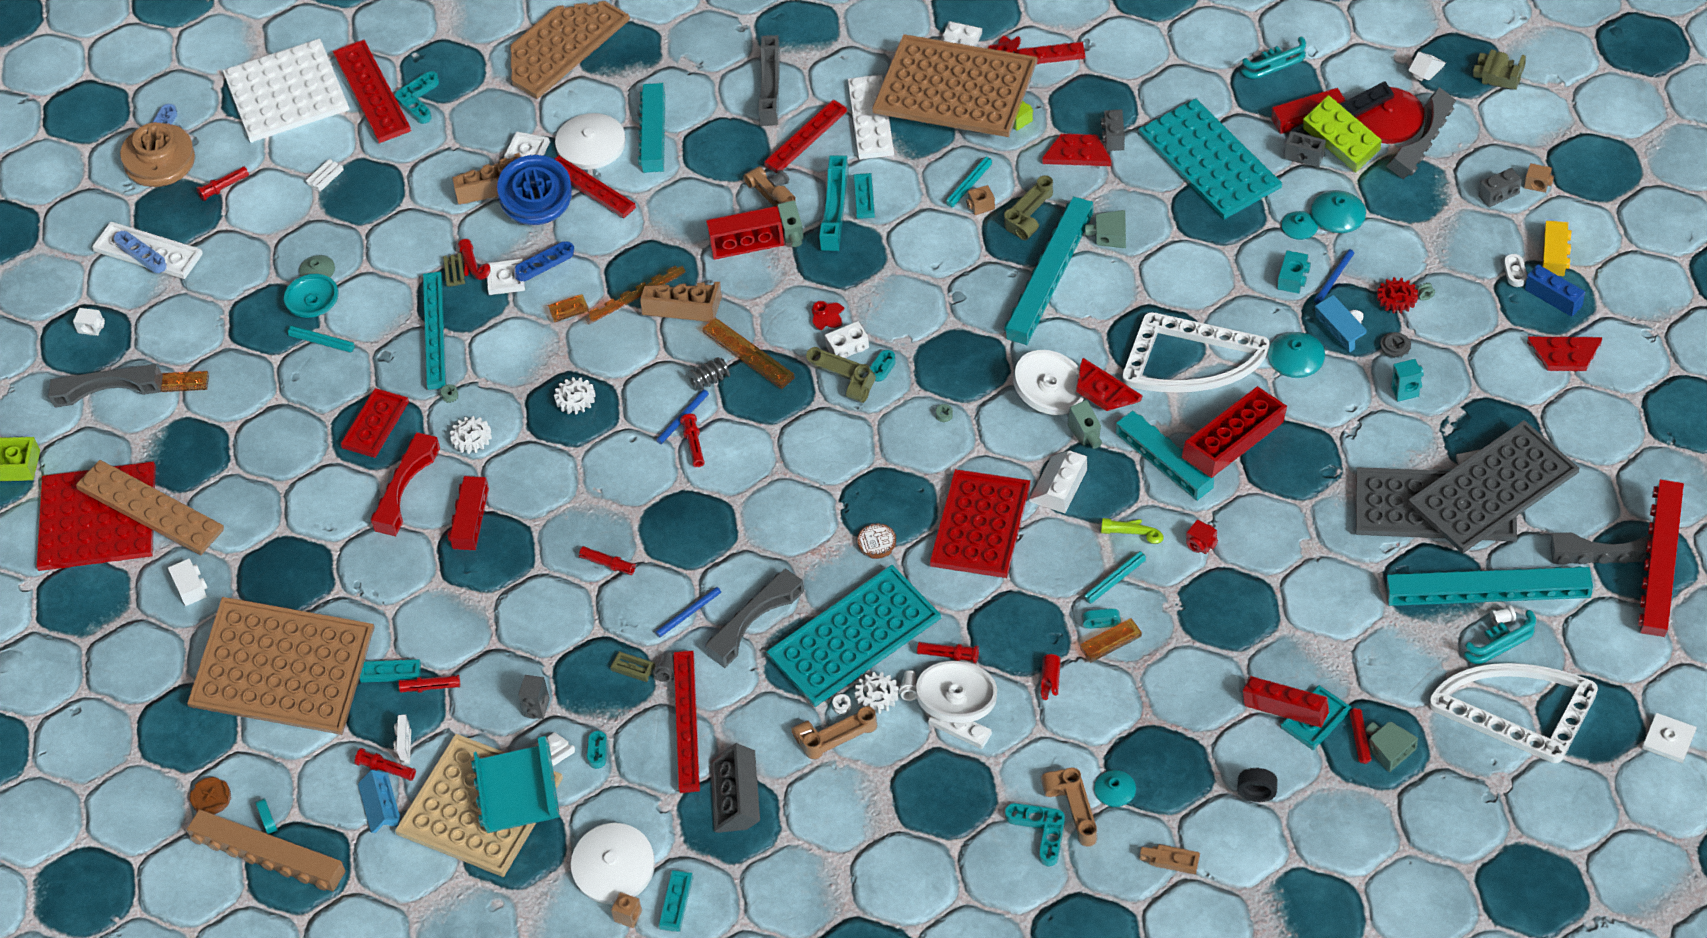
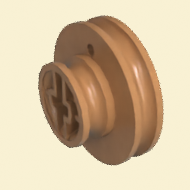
[120,122,195,187]

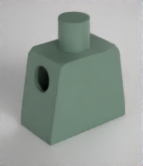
[777,200,803,247]
[1085,210,1126,248]
[1067,400,1103,449]
[1366,722,1418,773]

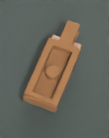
[1140,844,1200,875]

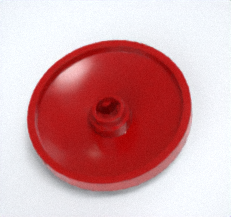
[1356,87,1424,144]

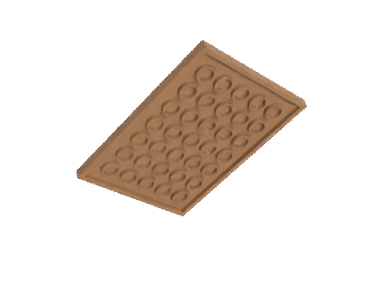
[872,34,1037,137]
[187,597,375,735]

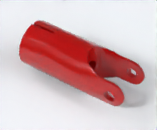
[1041,654,1061,700]

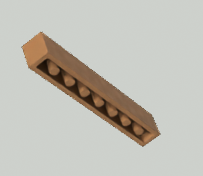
[187,809,346,892]

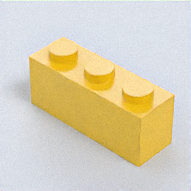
[1542,221,1572,276]

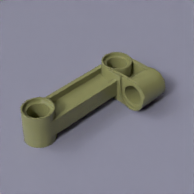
[1004,175,1053,240]
[806,347,876,403]

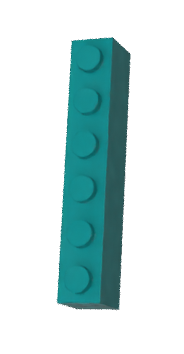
[638,83,665,173]
[1116,410,1214,501]

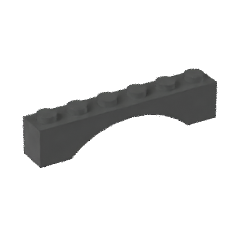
[759,35,780,126]
[1386,87,1456,179]
[48,364,163,408]
[1550,532,1651,565]
[705,568,804,668]

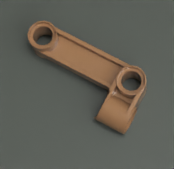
[743,166,796,207]
[791,706,878,759]
[1040,767,1097,847]

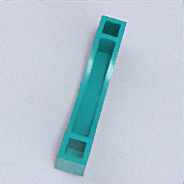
[820,155,849,251]

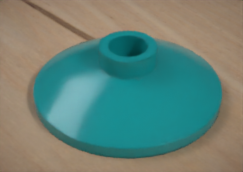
[1282,211,1318,240]
[1094,770,1136,807]

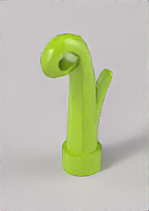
[1101,518,1164,544]

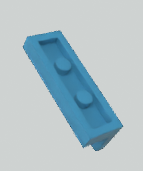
[1315,295,1367,353]
[358,770,401,833]

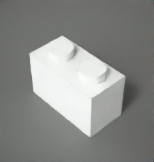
[168,558,207,606]

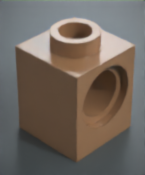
[1524,163,1554,193]
[966,185,995,215]
[611,892,642,928]

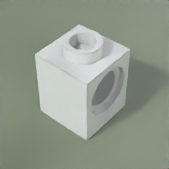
[73,308,105,336]

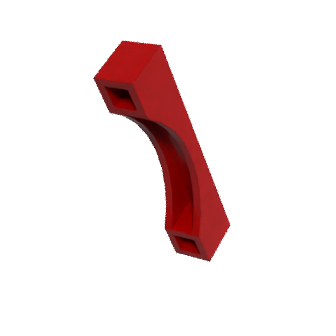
[371,432,440,537]

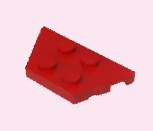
[1042,134,1111,166]
[1527,336,1602,371]
[1076,358,1143,411]

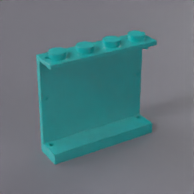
[471,736,560,833]

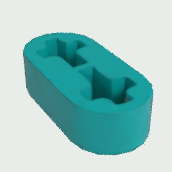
[870,350,896,382]
[1082,609,1121,629]
[587,731,608,769]
[255,798,278,834]

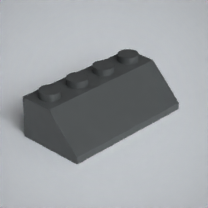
[710,743,760,833]

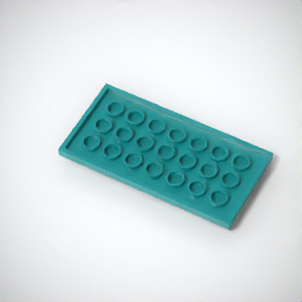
[1139,98,1282,219]
[766,565,942,707]

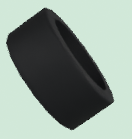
[1237,768,1278,802]

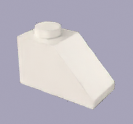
[1409,52,1446,81]

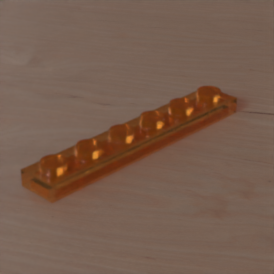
[586,265,686,325]
[703,317,795,389]

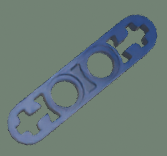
[514,241,574,281]

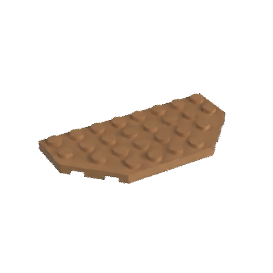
[511,1,630,99]

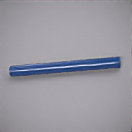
[1314,249,1355,304]
[656,389,709,444]
[655,587,721,638]

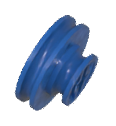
[497,155,572,225]

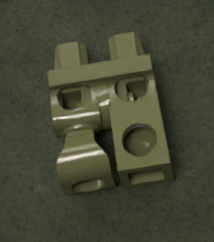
[1473,49,1526,90]

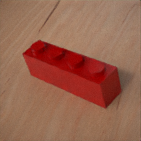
[1271,88,1346,134]
[448,476,489,550]
[1243,676,1329,727]

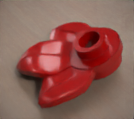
[988,35,1021,53]
[812,301,845,330]

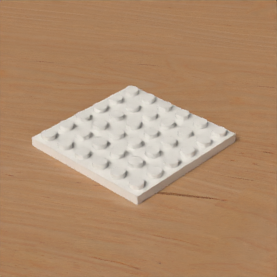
[223,39,349,142]

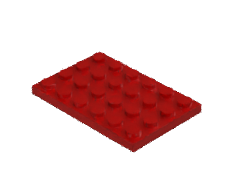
[930,469,1031,578]

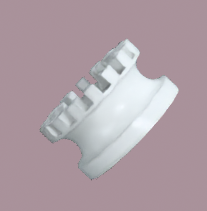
[832,694,851,715]

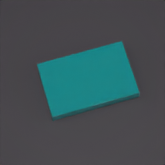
[1281,685,1352,751]

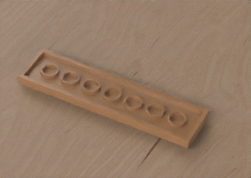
[76,460,224,555]

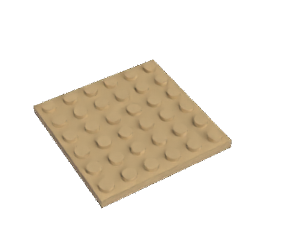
[395,734,563,877]

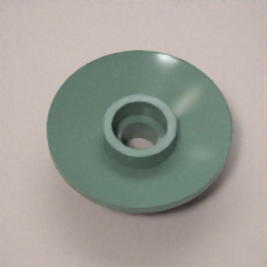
[299,255,335,277]

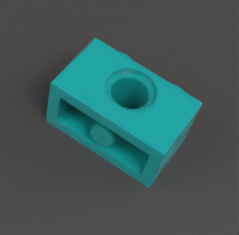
[1278,250,1311,294]
[1391,359,1424,402]

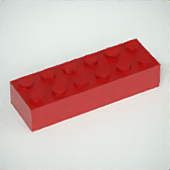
[1182,386,1287,478]

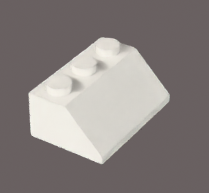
[1029,451,1087,513]

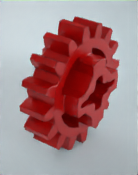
[1377,277,1418,314]

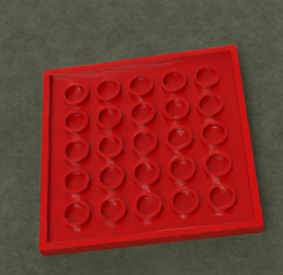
[37,461,156,571]

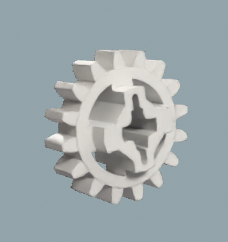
[554,377,596,414]
[450,416,492,454]
[855,672,899,714]

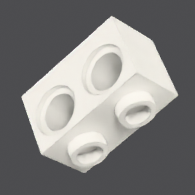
[825,321,869,358]

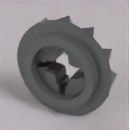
[1381,332,1411,358]

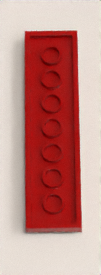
[333,39,411,143]

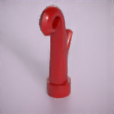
[457,239,491,280]

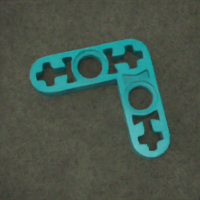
[395,71,439,124]
[1005,803,1065,866]

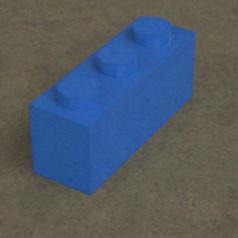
[1525,264,1585,317]

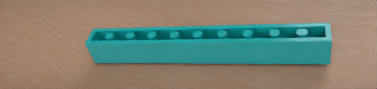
[1004,196,1094,345]
[1386,566,1593,606]

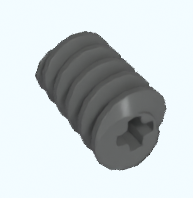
[688,357,730,391]

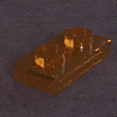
[548,294,589,323]

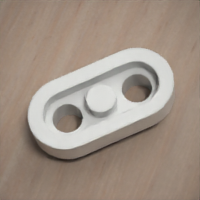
[1504,254,1527,287]

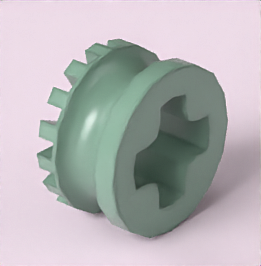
[1417,282,1435,300]
[441,384,459,403]
[936,404,953,423]

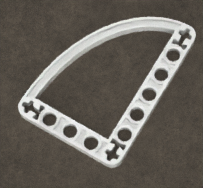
[1123,312,1270,393]
[1430,663,1598,763]

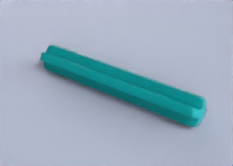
[946,156,992,207]
[288,326,355,352]
[1084,551,1146,604]

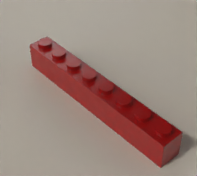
[1637,479,1684,637]

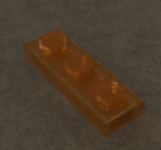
[161,371,209,392]
[1080,618,1142,663]

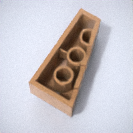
[452,152,521,205]
[640,281,722,322]

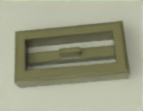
[443,253,465,287]
[611,651,656,682]

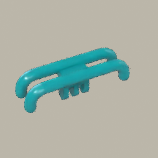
[1241,36,1307,79]
[1464,610,1536,664]

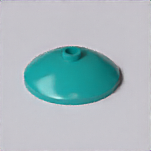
[1311,190,1366,233]
[284,274,339,318]
[1268,332,1325,378]

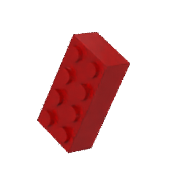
[706,206,784,260]

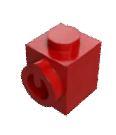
[1186,519,1218,554]

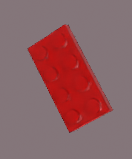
[341,388,409,458]

